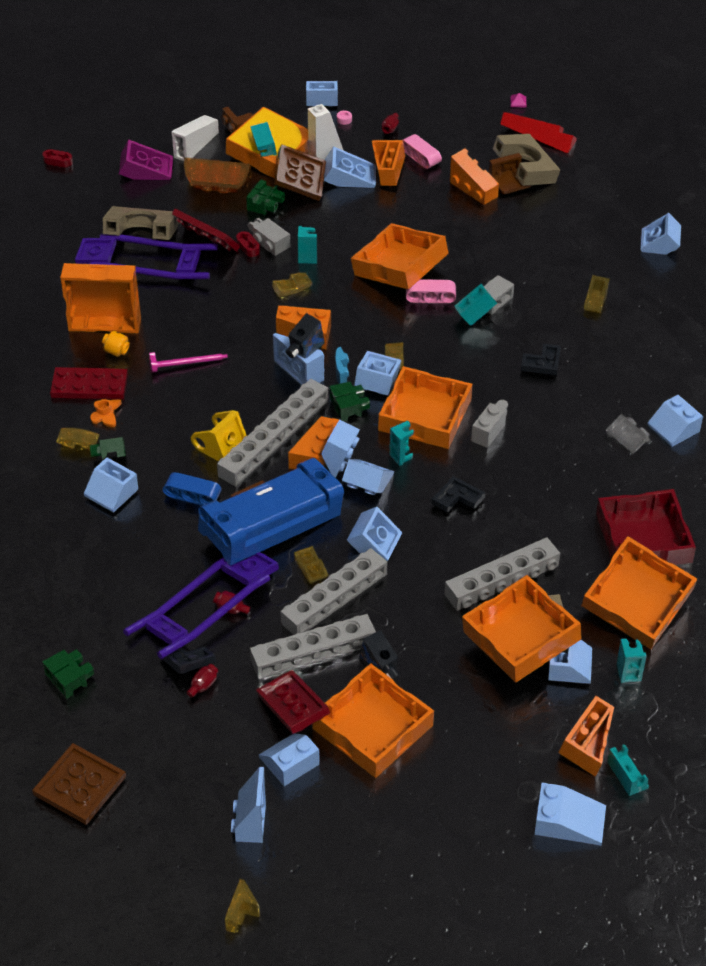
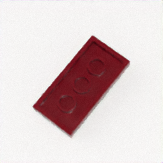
[172,209,240,252]
[50,367,128,399]
[256,670,330,734]

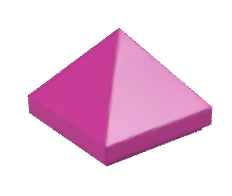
[510,93,526,108]

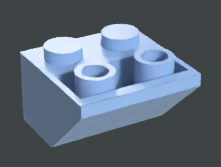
[306,81,338,107]
[321,419,360,478]
[84,458,138,513]
[548,640,592,684]

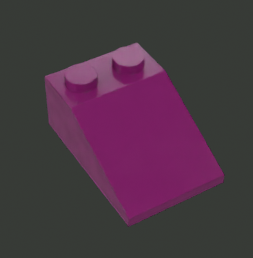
[119,139,173,180]

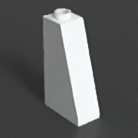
[308,104,344,160]
[172,115,219,163]

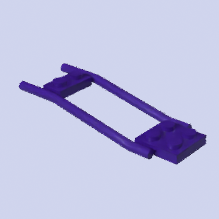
[75,234,218,279]
[123,552,279,659]

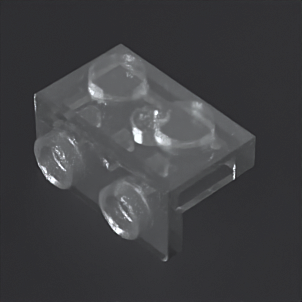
[606,414,651,454]

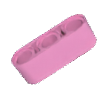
[403,134,442,169]
[406,280,456,303]

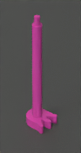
[149,352,228,372]

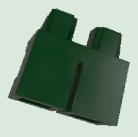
[246,180,285,215]
[329,382,370,421]
[90,437,126,459]
[42,649,94,699]

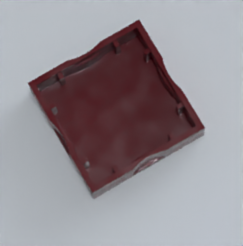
[596,489,696,565]

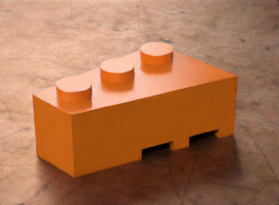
[372,140,405,186]
[450,148,499,205]
[276,306,331,349]
[288,416,339,469]
[558,696,614,777]

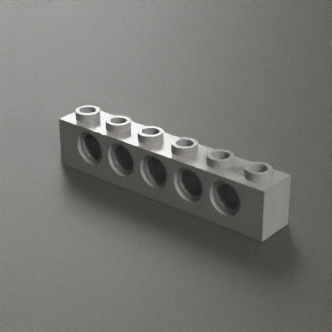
[444,538,560,611]
[281,548,387,635]
[250,614,376,679]

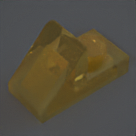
[584,275,610,313]
[225,879,260,933]

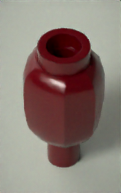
[381,113,399,134]
[213,591,251,615]
[187,664,219,698]

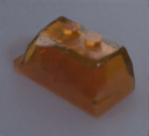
[184,157,252,193]

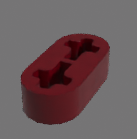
[43,149,73,167]
[236,231,260,257]

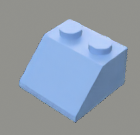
[640,213,681,255]
[354,351,402,395]
[647,395,703,447]
[342,459,394,495]
[347,507,402,561]
[259,733,319,786]

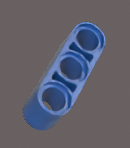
[163,472,222,506]

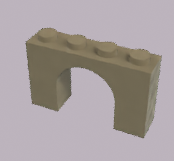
[493,134,560,186]
[103,206,178,240]

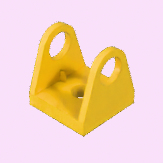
[191,410,247,461]

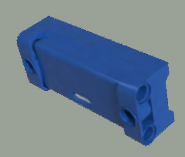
[198,458,344,566]

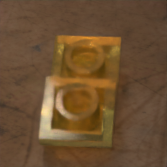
[272,273,312,297]
[385,342,404,371]
[56,428,100,449]
[294,546,329,583]

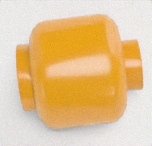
[102,331,130,357]

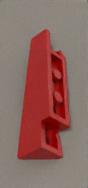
[501,112,577,153]

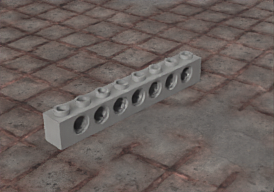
[217,379,328,487]

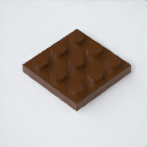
[274,144,326,201]
[32,743,126,825]

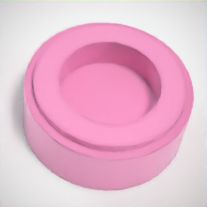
[337,111,352,125]

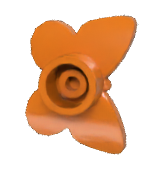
[90,399,122,427]

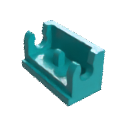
[250,122,277,157]
[298,226,317,264]
[455,284,498,326]
[389,421,414,466]
[616,638,646,683]
[607,745,649,796]

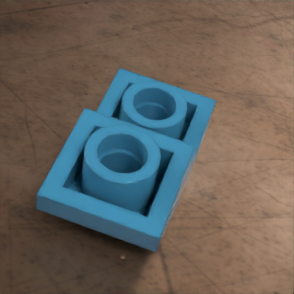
[336,347,349,384]

